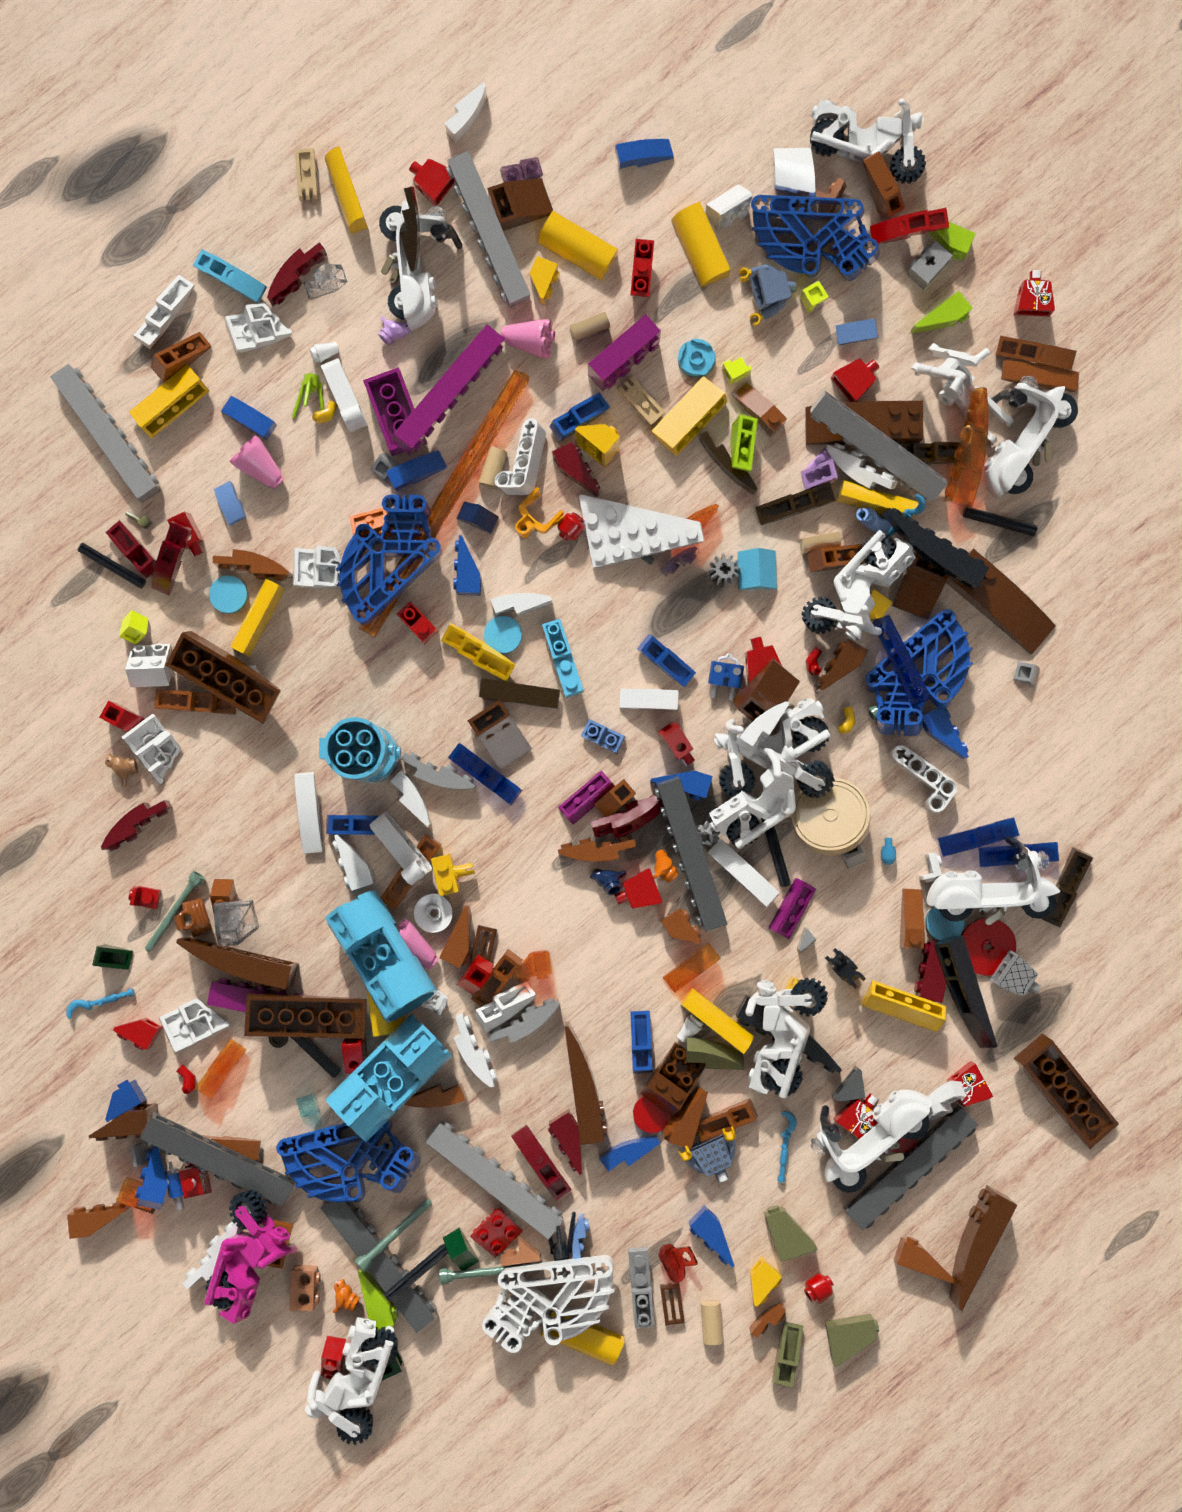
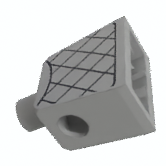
[990,950,1041,996]

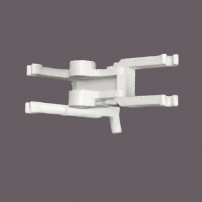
[911,343,1014,446]

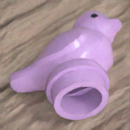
[378,316,411,345]

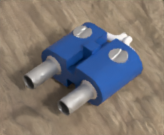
[708,653,744,701]
[165,1162,184,1211]

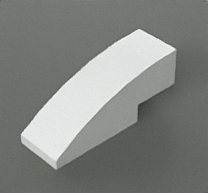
[445,82,487,143]
[490,593,553,616]
[619,689,679,711]
[735,702,789,750]
[390,770,431,827]
[476,981,536,1033]
[928,1081,966,1121]

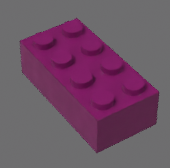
[588,314,661,392]
[363,367,428,457]

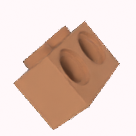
[289,1265,321,1311]

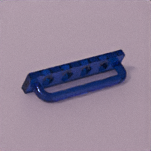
[872,615,930,706]

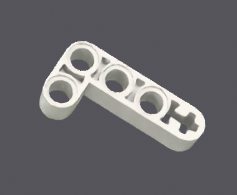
[321,358,368,433]
[494,418,546,495]
[889,745,957,812]
[370,812,432,885]

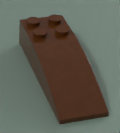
[805,400,924,445]
[946,548,1056,655]
[165,631,281,724]
[176,937,299,992]
[244,993,367,1039]
[564,1021,607,1145]
[1013,1033,1119,1149]
[949,1185,1017,1311]

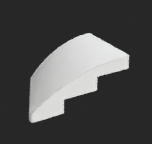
[773,148,815,197]
[225,302,292,354]
[293,546,341,588]
[121,714,181,784]
[159,998,230,1053]

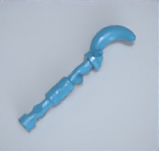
[885,494,926,537]
[66,988,135,1019]
[777,1111,797,1182]

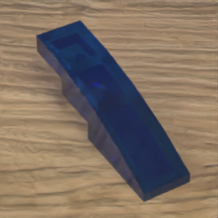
[448,742,523,805]
[938,817,1020,857]
[978,842,1059,867]

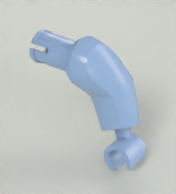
[856,508,891,533]

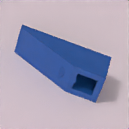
[453,535,482,596]
[922,707,969,759]
[650,771,713,801]
[135,1145,168,1210]
[689,1205,735,1268]

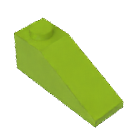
[928,222,976,261]
[911,291,973,334]
[730,414,758,472]
[358,1269,399,1330]

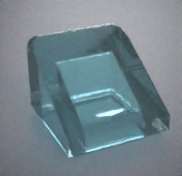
[296,1093,320,1118]

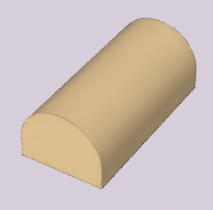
[570,312,610,342]
[478,446,507,490]
[799,532,841,554]
[701,1301,723,1346]

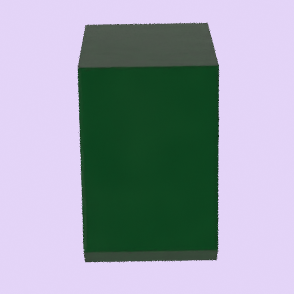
[92,944,133,970]
[443,1227,480,1271]

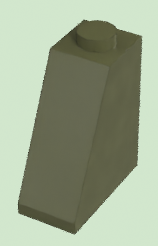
[764,1205,818,1262]
[825,1314,879,1367]

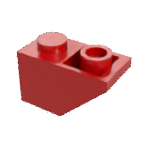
[397,601,439,644]
[99,701,145,732]
[456,955,494,995]
[112,1018,163,1050]
[321,1336,346,1380]

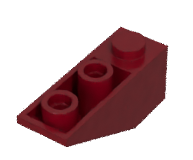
[552,441,600,497]
[914,940,946,1003]
[548,1109,582,1175]

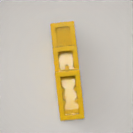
[441,623,516,681]

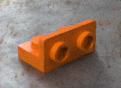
[349,508,393,539]

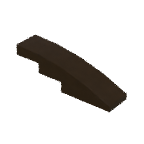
[400,186,420,272]
[699,431,758,495]
[900,442,970,465]
[755,482,836,525]

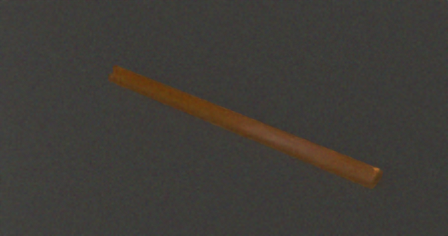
[359,370,530,638]

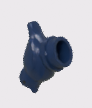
[590,868,627,895]

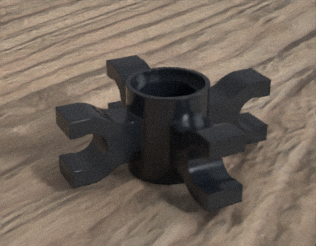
[825,948,866,989]

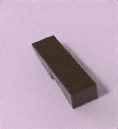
[479,678,560,709]
[1042,847,1093,927]

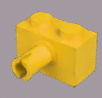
[431,854,475,896]

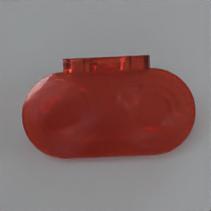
[658,1244,698,1282]

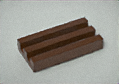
[469,925,497,963]
[660,1282,685,1326]

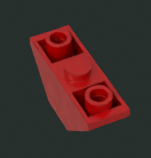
[630,239,654,297]

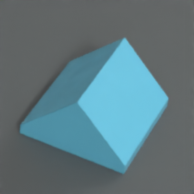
[737,548,777,590]

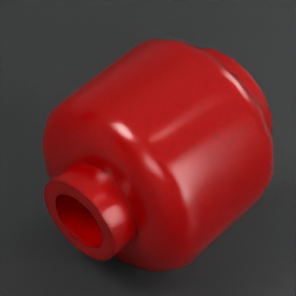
[557,512,585,541]
[804,1273,834,1304]

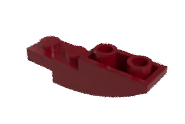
[267,242,327,306]
[151,521,191,596]
[591,795,663,839]
[101,800,172,852]
[511,1124,572,1201]

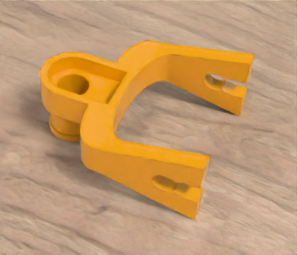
[515,487,564,538]

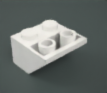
[705,184,753,230]
[125,644,172,687]

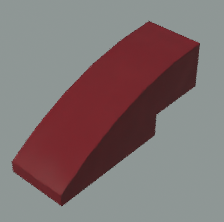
[105,520,156,578]

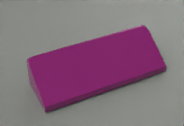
[558,770,615,825]
[769,878,816,939]

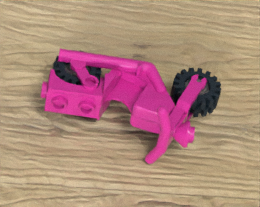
[204,1190,298,1324]

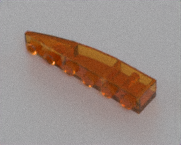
[944,387,989,507]

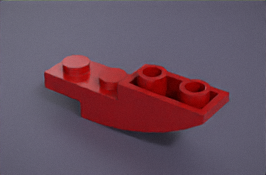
[870,207,949,245]

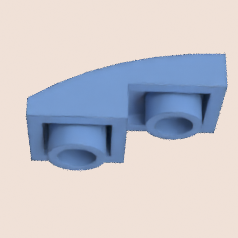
[836,319,878,345]
[214,481,247,526]
[581,719,625,754]
[573,1213,589,1259]

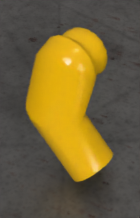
[312,401,338,423]
[838,707,856,734]

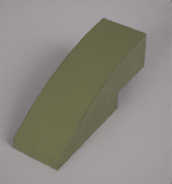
[686,1037,744,1070]
[771,1322,804,1387]

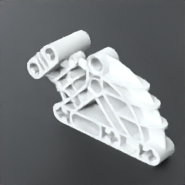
[482,1255,615,1353]

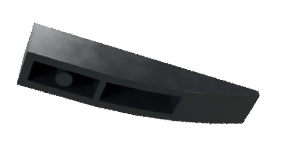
[883,508,989,590]
[934,935,998,1048]
[735,994,842,1073]

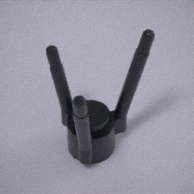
[548,1212,576,1261]

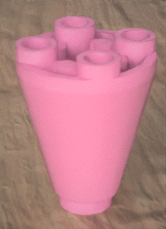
[501,319,556,358]
[229,435,284,489]
[398,918,438,970]

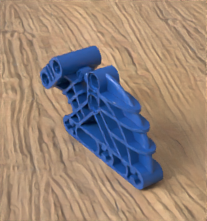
[751,195,880,281]
[336,494,442,625]
[865,609,974,736]
[276,1119,420,1202]

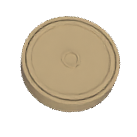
[792,778,871,856]

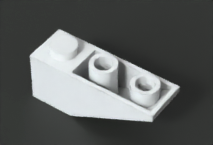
[333,835,376,891]

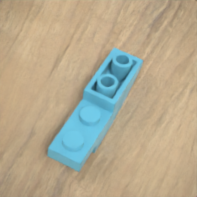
[193,249,267,303]
[542,619,584,698]

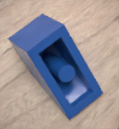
[105,1079,147,1122]

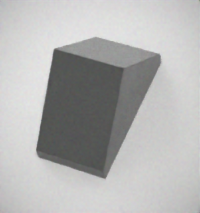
[832,1065,865,1102]

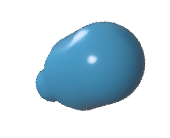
[881,838,896,865]

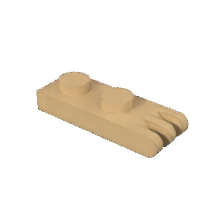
[295,148,318,201]
[617,376,665,426]

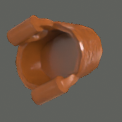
[174,897,212,938]

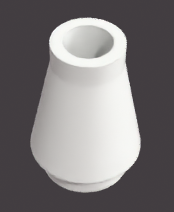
[310,342,339,363]
[677,1014,704,1043]

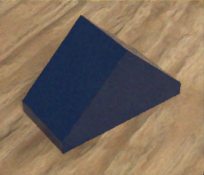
[456,501,499,534]

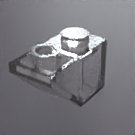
[303,264,348,300]

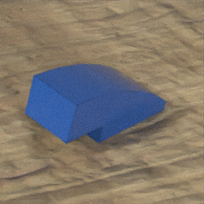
[615,139,674,169]
[549,392,610,442]
[221,396,277,441]
[386,450,448,491]
[637,634,696,687]
[326,815,379,835]
[630,1011,652,1074]
[599,1136,660,1172]

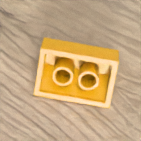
[575,424,620,468]

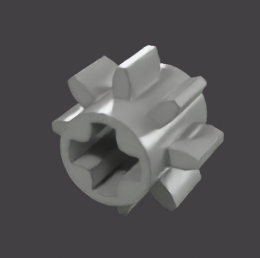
[697,821,720,847]

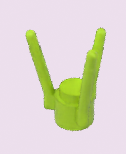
[292,373,324,419]

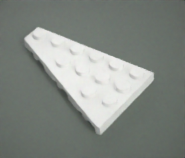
[579,495,705,568]

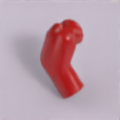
[805,647,822,675]
[176,1064,196,1094]

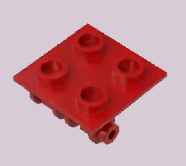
[470,1207,523,1258]

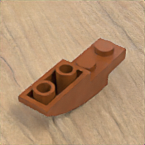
[996,335,1077,370]
[213,549,292,581]
[558,836,636,862]

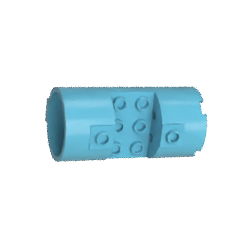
[319,717,401,783]
[325,890,437,1022]
[325,1014,453,1142]

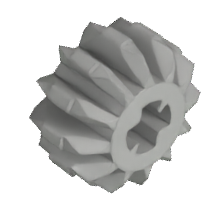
[708,554,741,587]

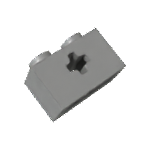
[907,241,953,290]

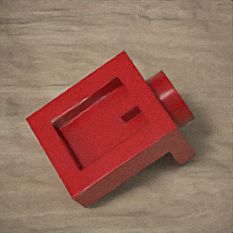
[128,886,161,909]

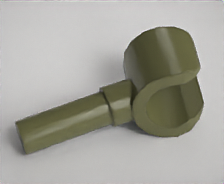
[125,511,152,529]

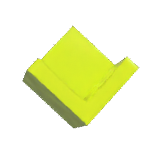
[800,281,829,313]
[722,357,752,385]
[119,610,149,645]

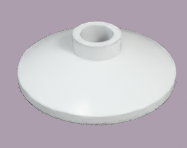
[414,894,453,933]

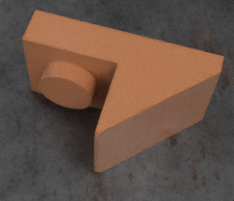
[816,178,847,221]
[500,1235,541,1266]

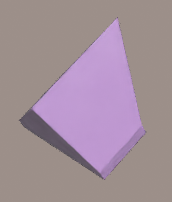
[801,448,838,490]

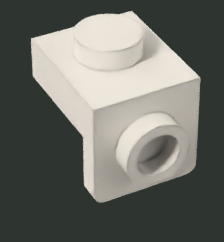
[919,852,942,883]
[421,990,448,1015]

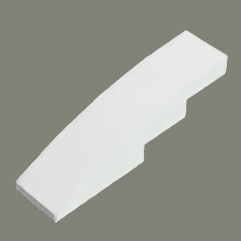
[134,275,195,349]
[294,772,323,854]
[708,838,780,907]

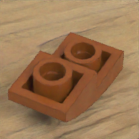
[749,1302,786,1338]

